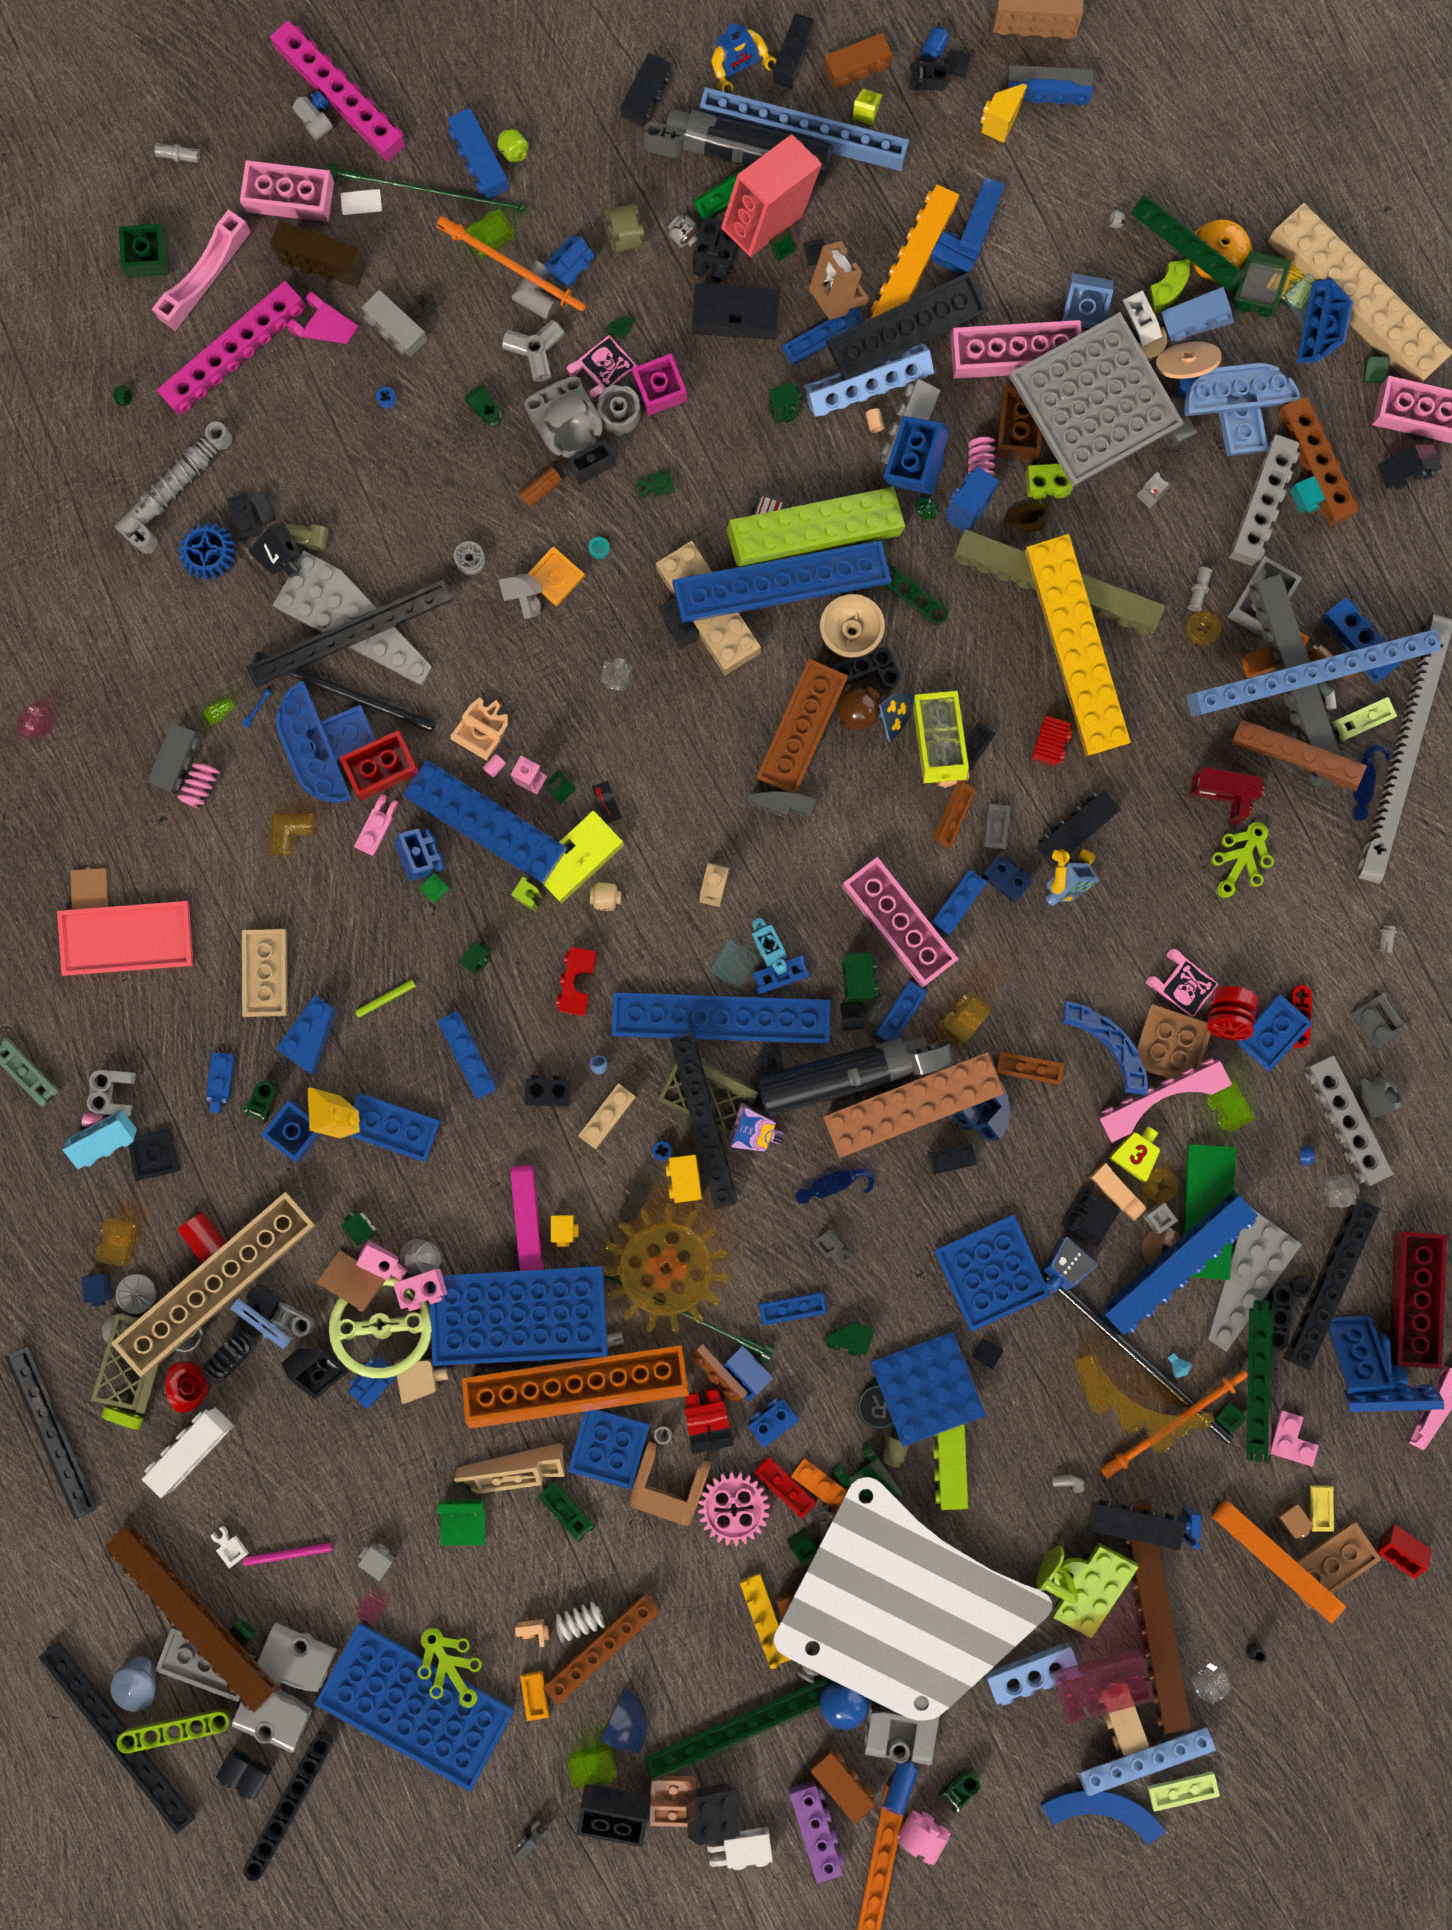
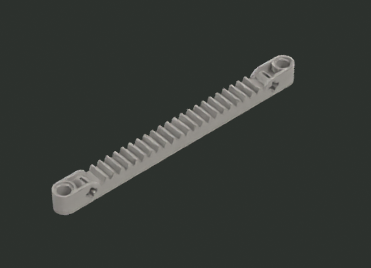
[1356,613,1452,884]

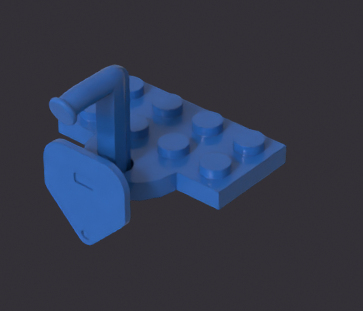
[1343,1331,1444,1412]

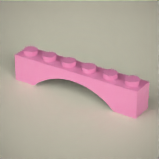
[152,209,251,331]
[1098,1058,1232,1142]

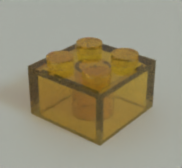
[941,992,993,1045]

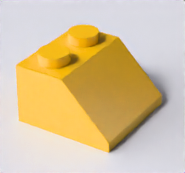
[980,84,1027,143]
[308,1087,360,1138]

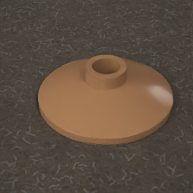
[1141,1228,1181,1265]

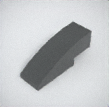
[747,792,817,819]

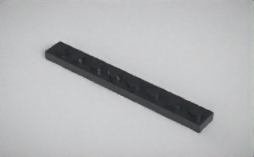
[5,1347,97,1520]

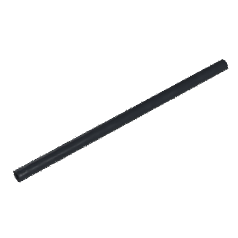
[1044,1275,1234,1444]

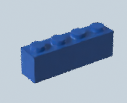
[447,108,509,199]
[437,1011,499,1100]

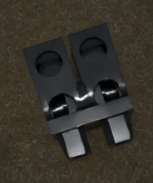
[693,217,739,283]

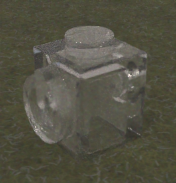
[601,658,633,691]
[1323,1174,1359,1208]
[1190,1664,1232,1705]

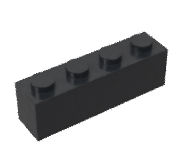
[1036,790,1121,868]
[1088,1499,1185,1550]

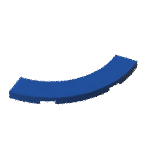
[1062,1001,1148,1095]
[1040,1789,1166,1845]

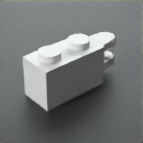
[707,1827,773,1870]

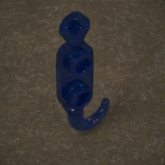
[1352,744,1390,821]
[796,1168,875,1204]

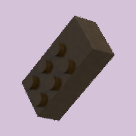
[270,221,366,288]

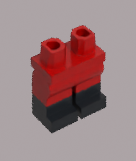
[684,1388,734,1454]

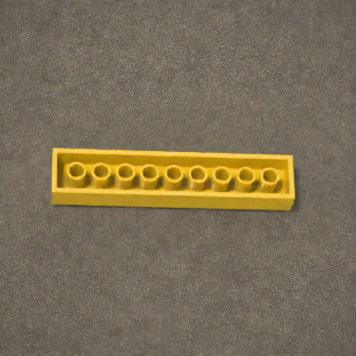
[1025,534,1131,757]

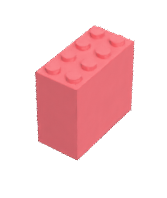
[721,134,822,257]

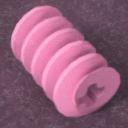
[968,437,996,476]
[177,762,220,810]

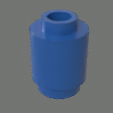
[921,26,950,62]

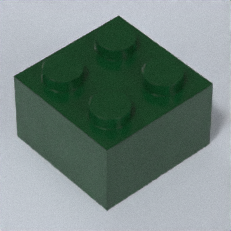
[119,223,170,278]

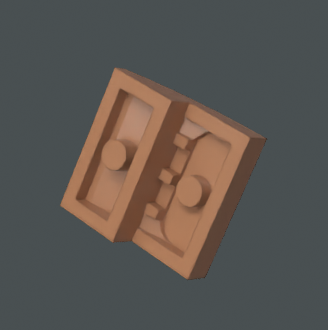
[650,1776,696,1827]

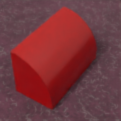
[177,1212,226,1264]
[1377,1524,1431,1579]

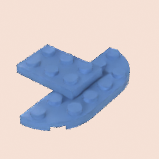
[1185,363,1301,456]

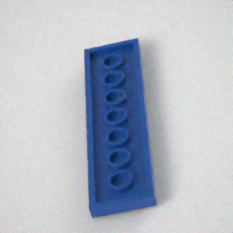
[403,760,567,885]

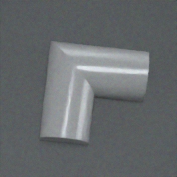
[512,261,558,321]

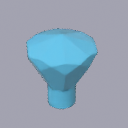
[1168,1353,1192,1378]

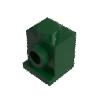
[458,941,492,977]

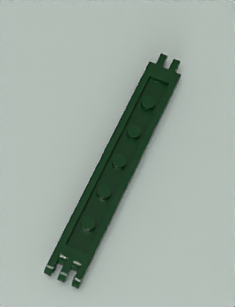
[1246,1300,1274,1464]

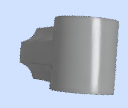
[292,96,333,141]

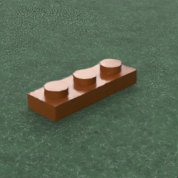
[932,780,976,849]
[996,1052,1065,1085]
[690,1344,747,1403]

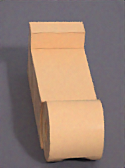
[1089,1163,1146,1221]

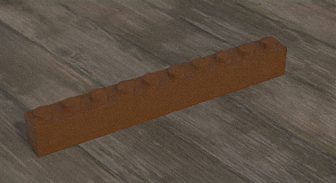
[1121,1499,1192,1734]
[105,1524,280,1713]

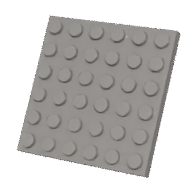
[1009,312,1184,487]

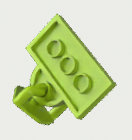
[1037,1543,1139,1638]

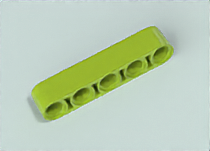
[117,1708,231,1753]

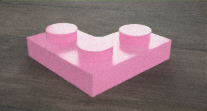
[1271,1410,1319,1467]

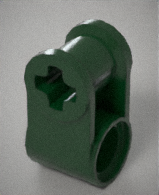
[464,384,502,427]
[243,1081,279,1124]
[938,1767,980,1813]

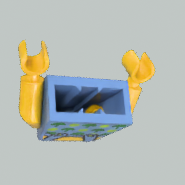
[1045,849,1100,906]

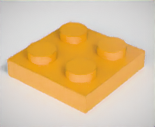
[528,546,585,607]

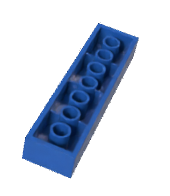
[1102,1190,1258,1335]

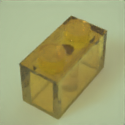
[96,1217,139,1267]

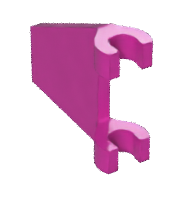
[286,291,359,344]

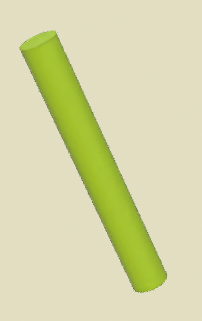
[355,979,416,1018]

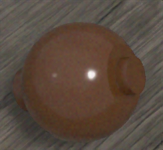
[837,685,881,731]

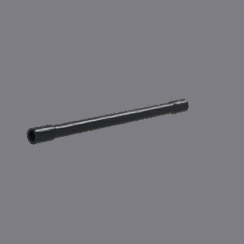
[253,651,436,733]

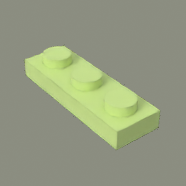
[1147,1771,1220,1812]

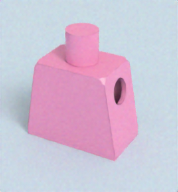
[356,1240,408,1281]

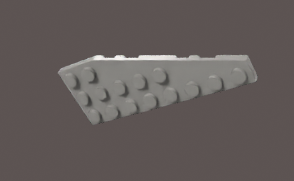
[272,551,433,687]

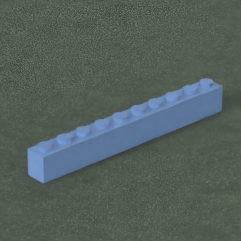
[699,87,909,171]

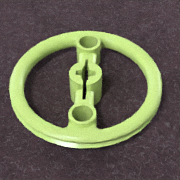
[329,1276,432,1378]

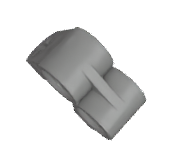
[87,1070,136,1116]

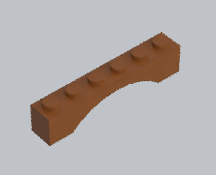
[1232,719,1367,791]

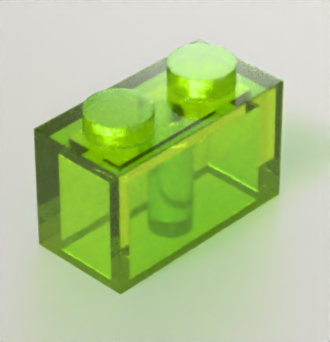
[465,209,515,260]
[1206,1081,1256,1132]
[567,1745,618,1789]

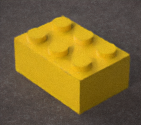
[665,1154,703,1203]

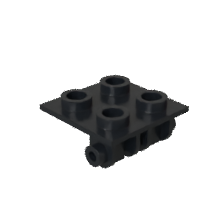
[1061,1187,1120,1247]

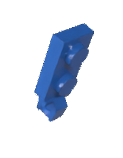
[206,1052,235,1114]

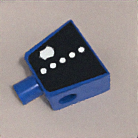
[1044,1237,1098,1293]

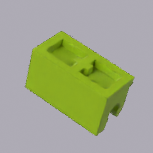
[511,877,542,912]

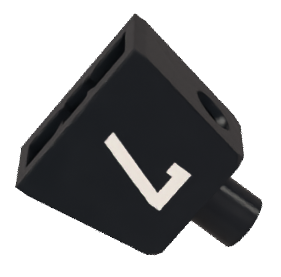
[248,522,300,578]

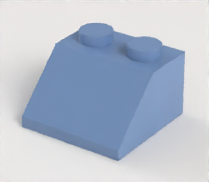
[1062,273,1114,328]

